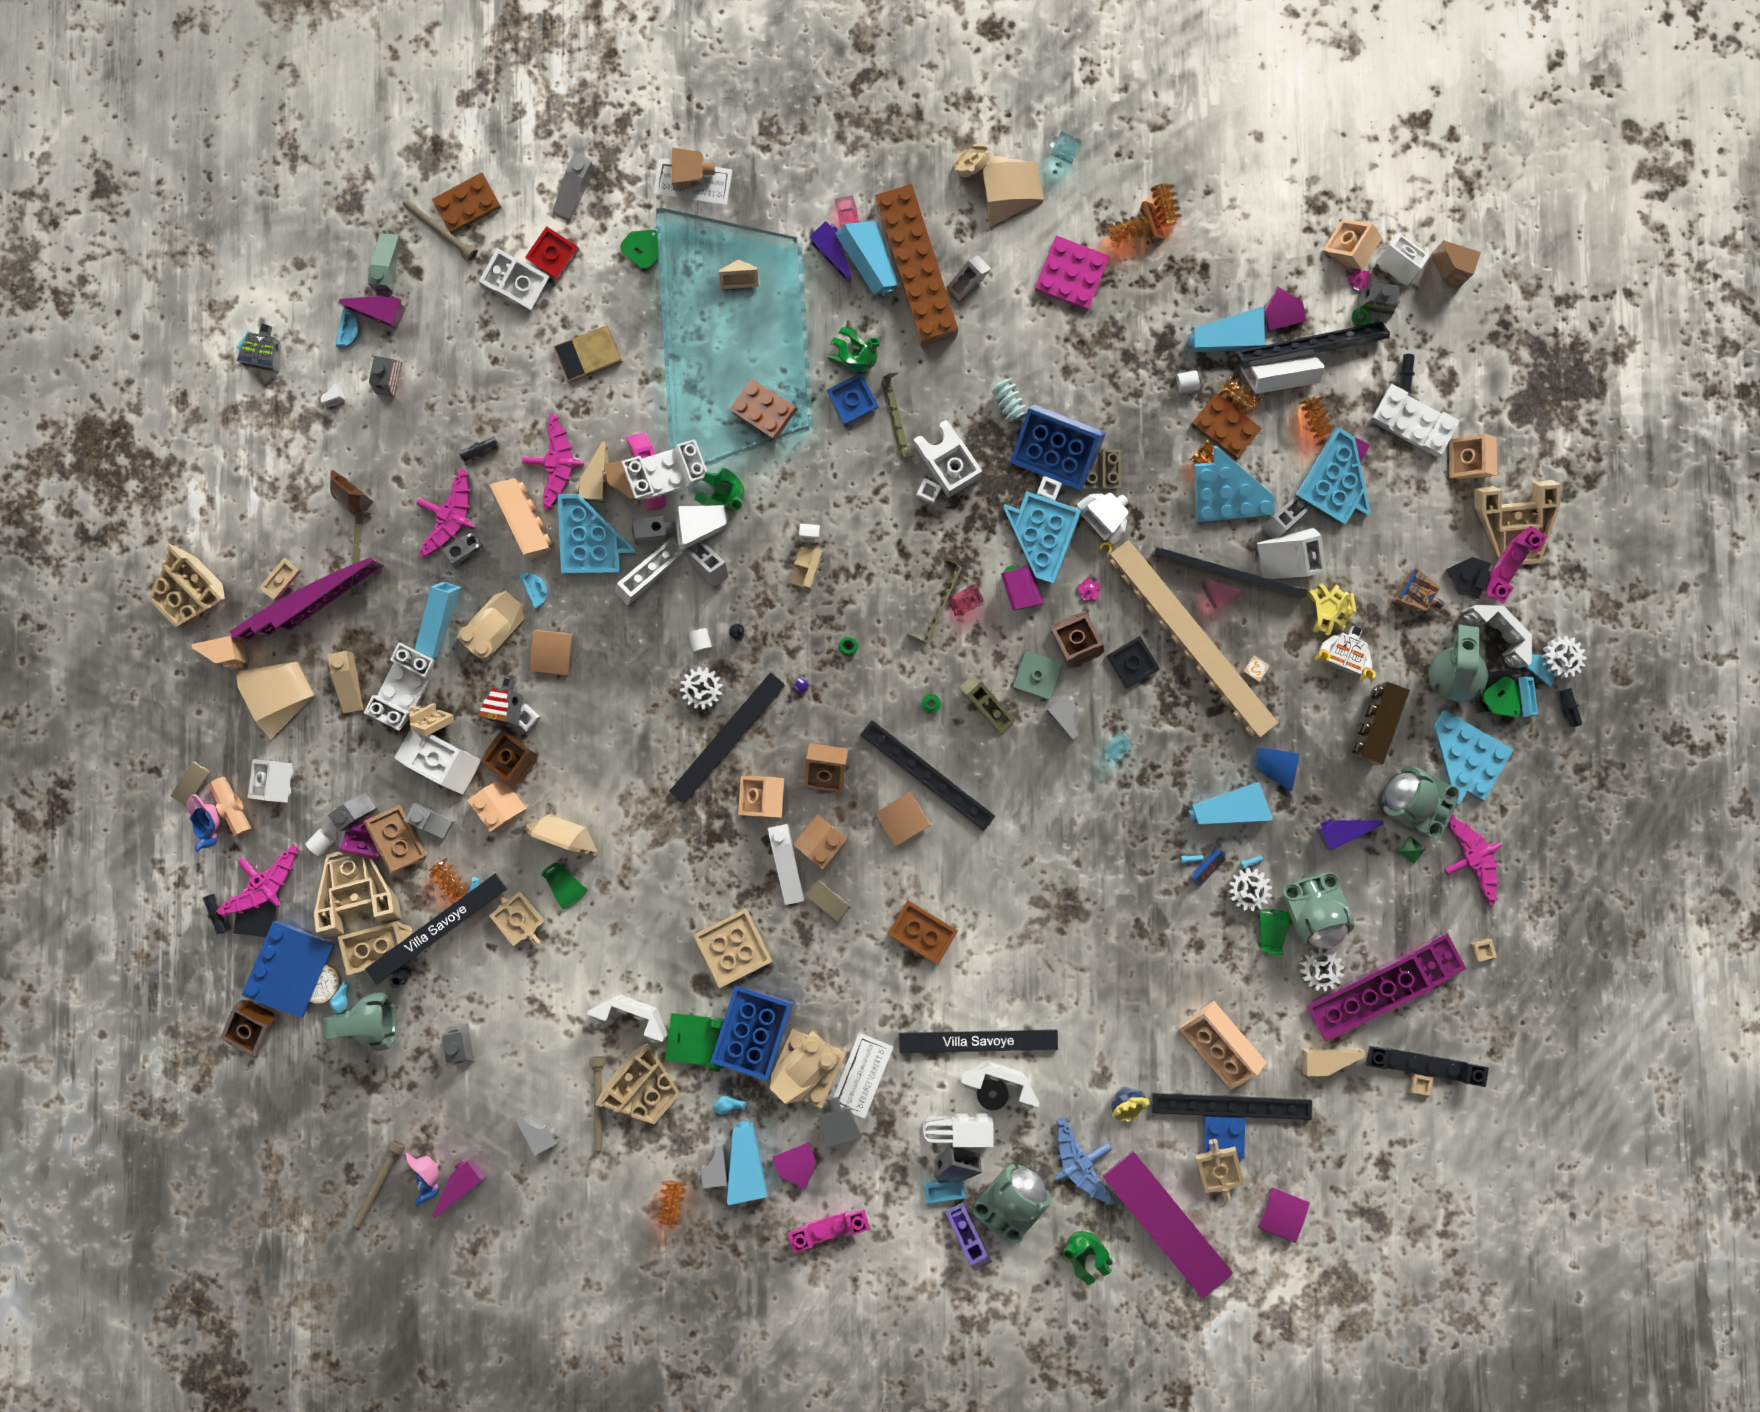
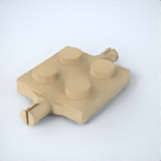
[489,891,545,947]
[1196,1139,1244,1202]

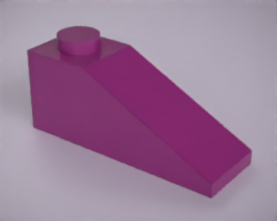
[339,296,406,329]
[432,1158,486,1219]

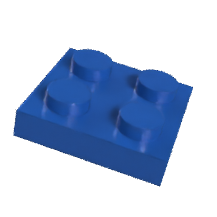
[827,373,879,426]
[1203,1116,1245,1159]

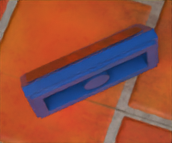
[1190,849,1226,886]

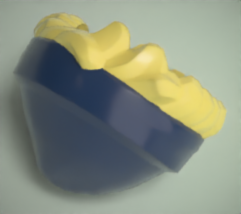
[1111,1086,1149,1122]

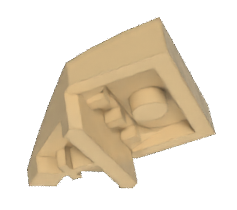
[410,703,454,737]

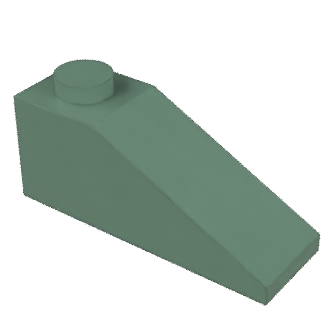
[368,233,400,292]

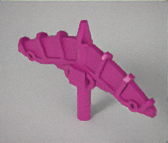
[522,414,585,510]
[416,468,475,558]
[1444,814,1503,906]
[217,845,299,917]

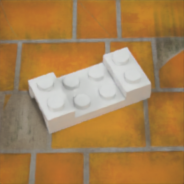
[1369,383,1460,457]

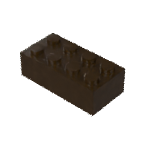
[1350,681,1410,766]

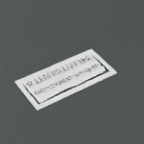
[653,158,733,205]
[833,1033,893,1119]

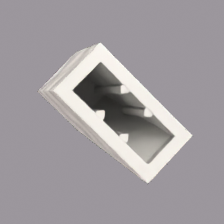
[675,505,729,550]

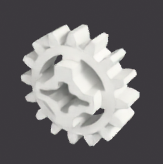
[1542,636,1587,679]
[680,667,723,710]
[1228,868,1272,911]
[1299,948,1344,991]

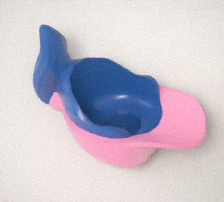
[186,794,220,852]
[404,1152,439,1207]

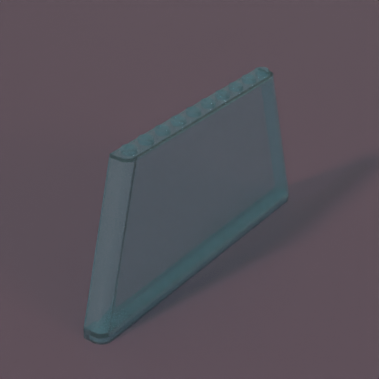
[656,208,813,467]

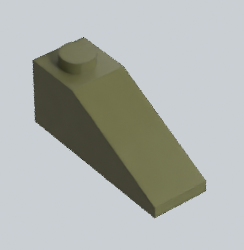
[959,675,1015,734]

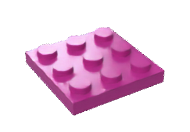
[1035,235,1110,311]

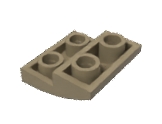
[1083,449,1121,490]

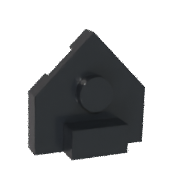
[1446,557,1491,600]

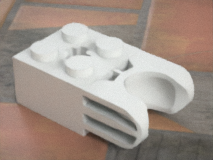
[913,420,982,498]
[923,1113,993,1147]

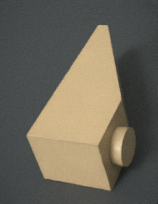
[576,441,609,503]
[327,651,363,714]
[1303,1049,1367,1080]

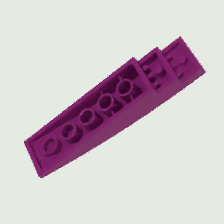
[229,557,384,642]
[1307,933,1467,1042]
[1102,1150,1233,1299]

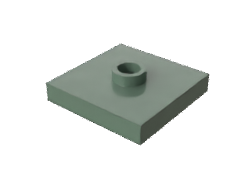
[1012,650,1062,700]

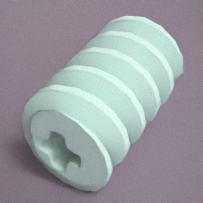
[992,378,1027,422]

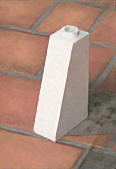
[1241,355,1325,394]

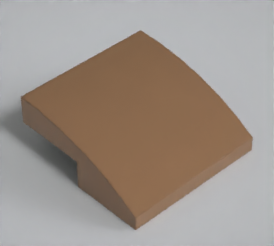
[529,630,573,675]
[875,791,931,847]

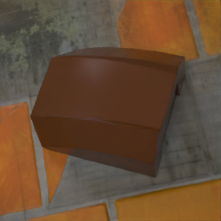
[330,470,374,514]
[1051,613,1104,667]
[480,730,538,786]
[220,1000,275,1057]

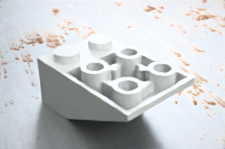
[1257,528,1327,579]

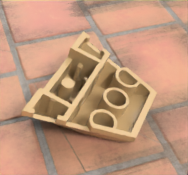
[980,155,1044,228]
[149,544,225,627]
[236,661,315,740]
[524,814,598,856]
[595,1042,680,1124]

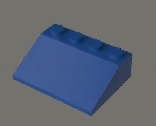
[1010,405,1106,490]
[241,921,334,1017]
[711,985,794,1081]

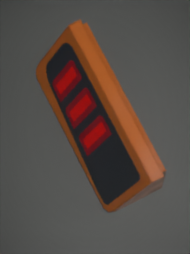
[1140,201,1165,243]

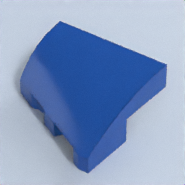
[1255,747,1299,791]

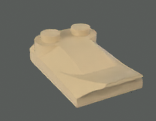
[456,591,525,664]
[338,921,413,975]
[769,1030,841,1104]

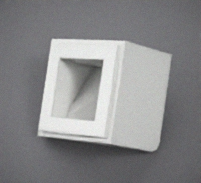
[321,383,345,408]
[1037,476,1062,501]

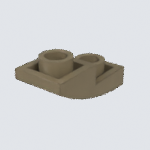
[171,761,211,806]
[806,880,851,922]

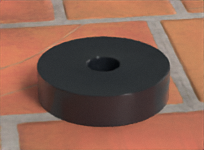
[977,1078,1009,1111]

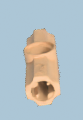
[208,777,252,837]

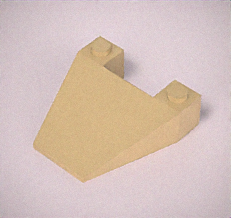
[1474,480,1561,565]
[314,851,401,939]

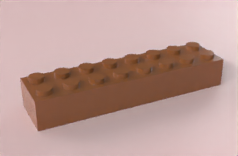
[875,184,958,346]

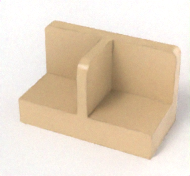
[789,546,823,590]
[259,558,301,601]

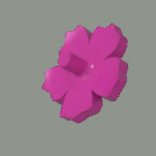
[1347,268,1371,291]
[1077,578,1101,601]

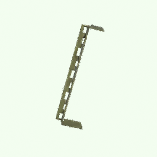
[882,372,916,460]
[350,511,374,597]
[907,559,962,643]

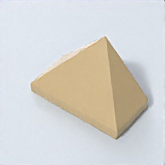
[719,260,759,289]

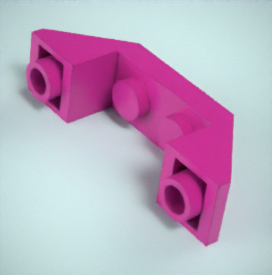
[626,432,666,511]
[1486,526,1548,604]
[788,1209,870,1253]

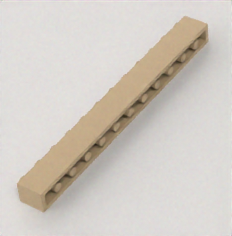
[1109,540,1278,738]

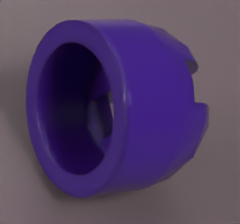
[792,676,808,693]

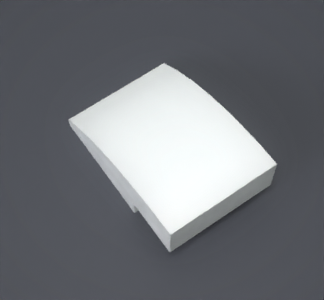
[479,248,549,310]

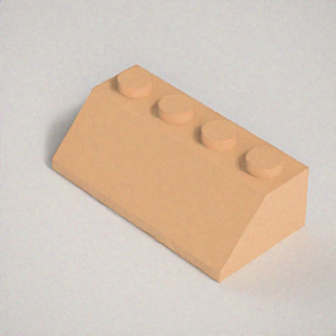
[490,478,552,561]
[1179,1001,1266,1090]

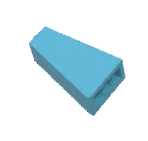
[836,221,899,296]
[1188,307,1265,352]
[415,582,462,659]
[1188,782,1273,824]
[727,1120,768,1205]

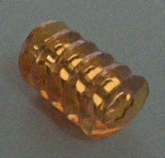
[1150,183,1182,228]
[1107,214,1151,248]
[1219,373,1263,415]
[1299,395,1335,439]
[428,858,469,902]
[655,1180,686,1226]

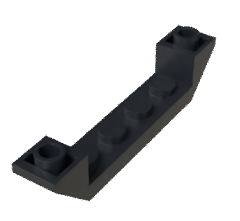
[1366,1046,1489,1087]

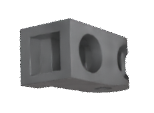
[442,533,483,568]

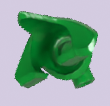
[827,327,880,372]
[694,468,745,510]
[1063,1231,1113,1286]

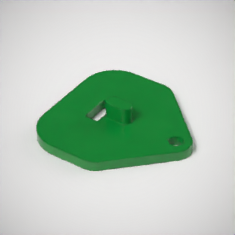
[620,229,660,269]
[1482,677,1521,717]

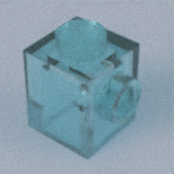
[1050,131,1082,164]
[1101,731,1134,762]

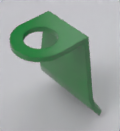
[541,862,588,909]
[1259,909,1291,955]

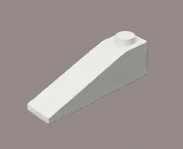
[615,537,684,605]
[768,824,804,905]

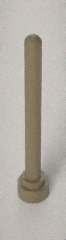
[402,199,478,262]
[589,1056,606,1153]
[353,1139,406,1229]

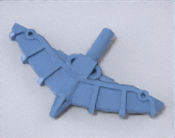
[1055,1116,1115,1206]

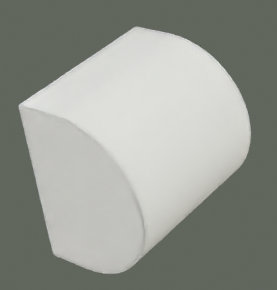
[1176,371,1200,394]
[916,478,942,505]
[799,524,820,543]
[688,628,712,653]
[519,704,541,732]
[305,829,335,857]

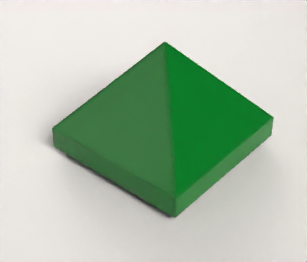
[1398,836,1426,864]

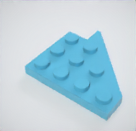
[1295,427,1371,525]
[1194,446,1275,523]
[1004,491,1082,584]
[558,494,636,573]
[1433,710,1513,805]

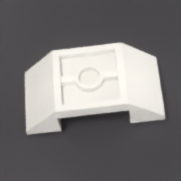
[621,439,707,499]
[1461,605,1532,669]
[364,643,435,730]
[395,729,481,795]
[587,995,668,1043]
[960,1061,1040,1109]

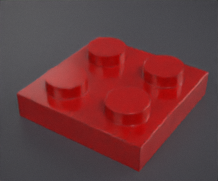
[525,226,579,280]

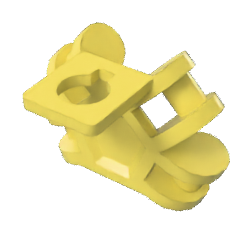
[1307,583,1356,636]

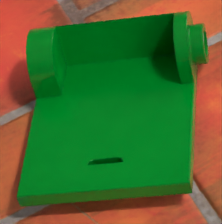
[665,1013,724,1072]

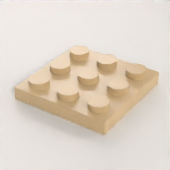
[693,908,773,988]
[768,1029,846,1109]

